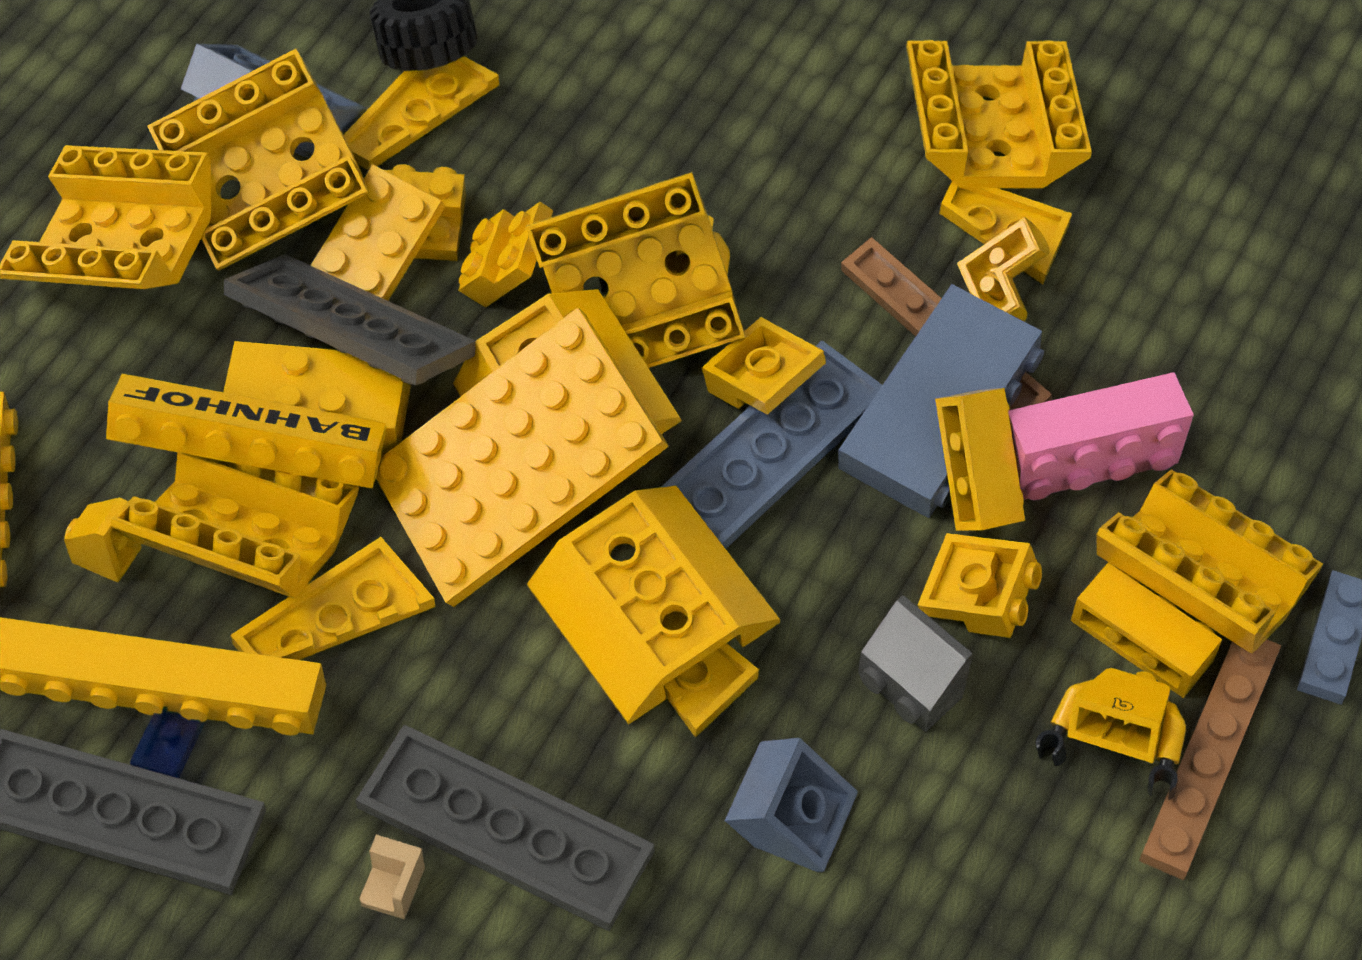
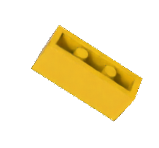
[935,388,1025,531]
[1071,562,1222,698]

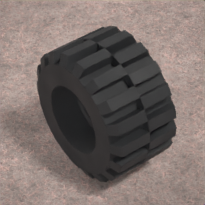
[369,0,478,71]

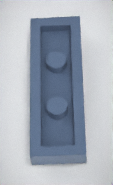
[1297,570,1362,705]

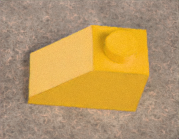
[64,497,142,583]

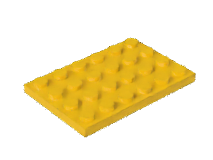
[376,308,669,607]

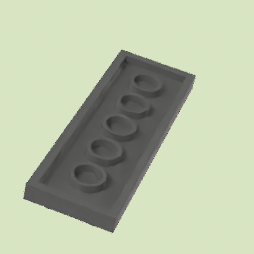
[224,254,476,385]
[356,725,655,932]
[0,729,266,895]

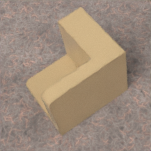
[360,835,425,919]

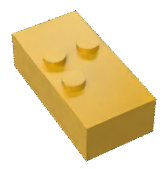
[223,341,411,456]

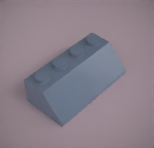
[181,44,368,158]

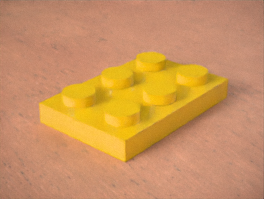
[310,165,446,301]

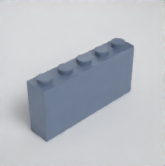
[838,284,1044,518]

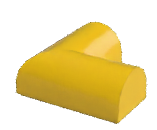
[957,217,1050,322]

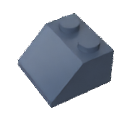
[725,738,858,872]

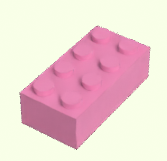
[1008,372,1194,500]

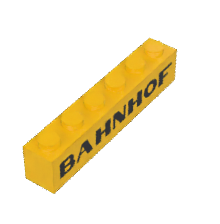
[106,374,386,489]

